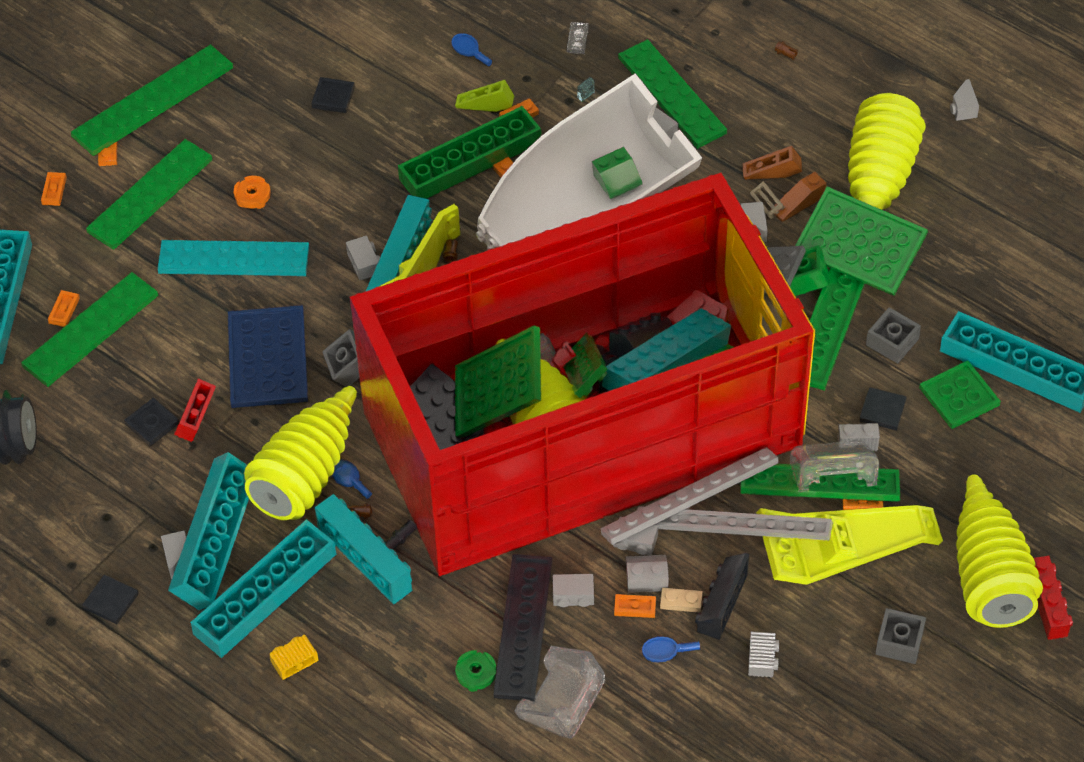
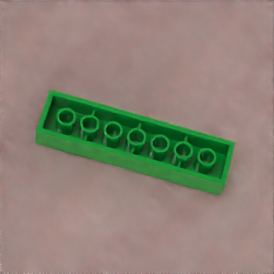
[398,106,541,199]

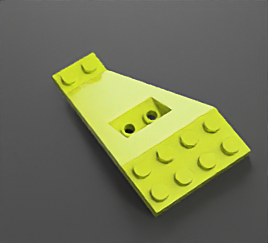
[381,204,460,286]
[756,505,943,585]

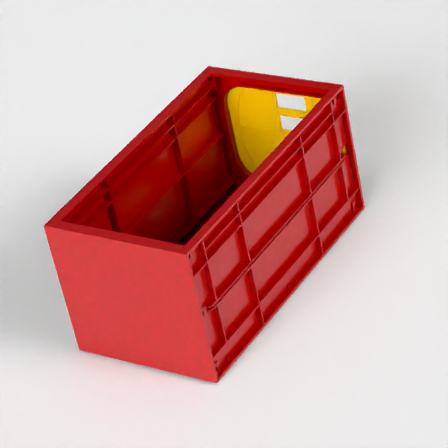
[350,173,815,576]

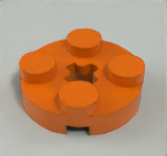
[234,176,271,209]

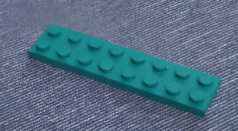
[158,240,309,276]

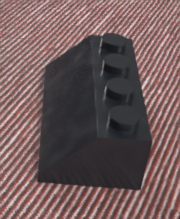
[609,313,673,357]
[695,553,749,640]

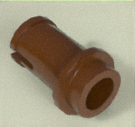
[775,41,798,60]
[443,239,458,263]
[347,503,372,519]

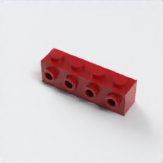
[1034,556,1073,640]

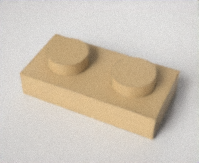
[660,588,702,612]

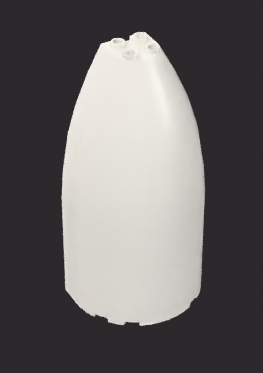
[476,74,702,250]

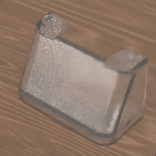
[790,441,879,492]
[515,646,605,738]

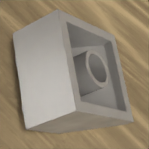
[626,555,669,593]

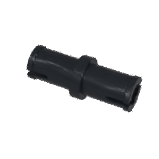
[385,519,418,550]

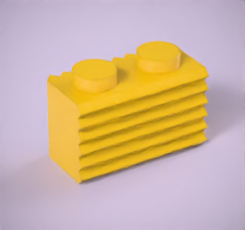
[269,635,319,680]

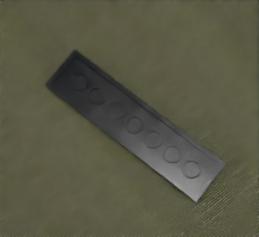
[494,554,553,702]

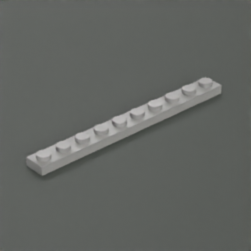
[601,447,778,545]
[637,506,833,540]

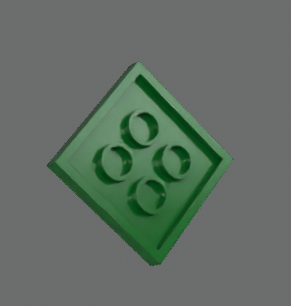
[919,360,1001,429]

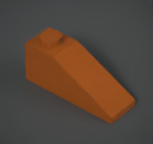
[743,146,802,179]
[771,172,826,222]

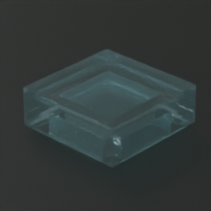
[577,77,595,101]

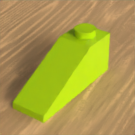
[455,80,514,112]

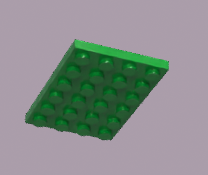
[795,187,928,296]
[455,326,541,438]

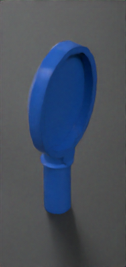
[452,33,492,66]
[332,459,372,499]
[642,637,700,662]

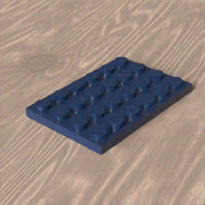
[228,305,308,408]

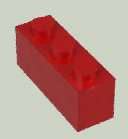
[174,379,216,442]

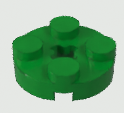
[455,650,496,692]

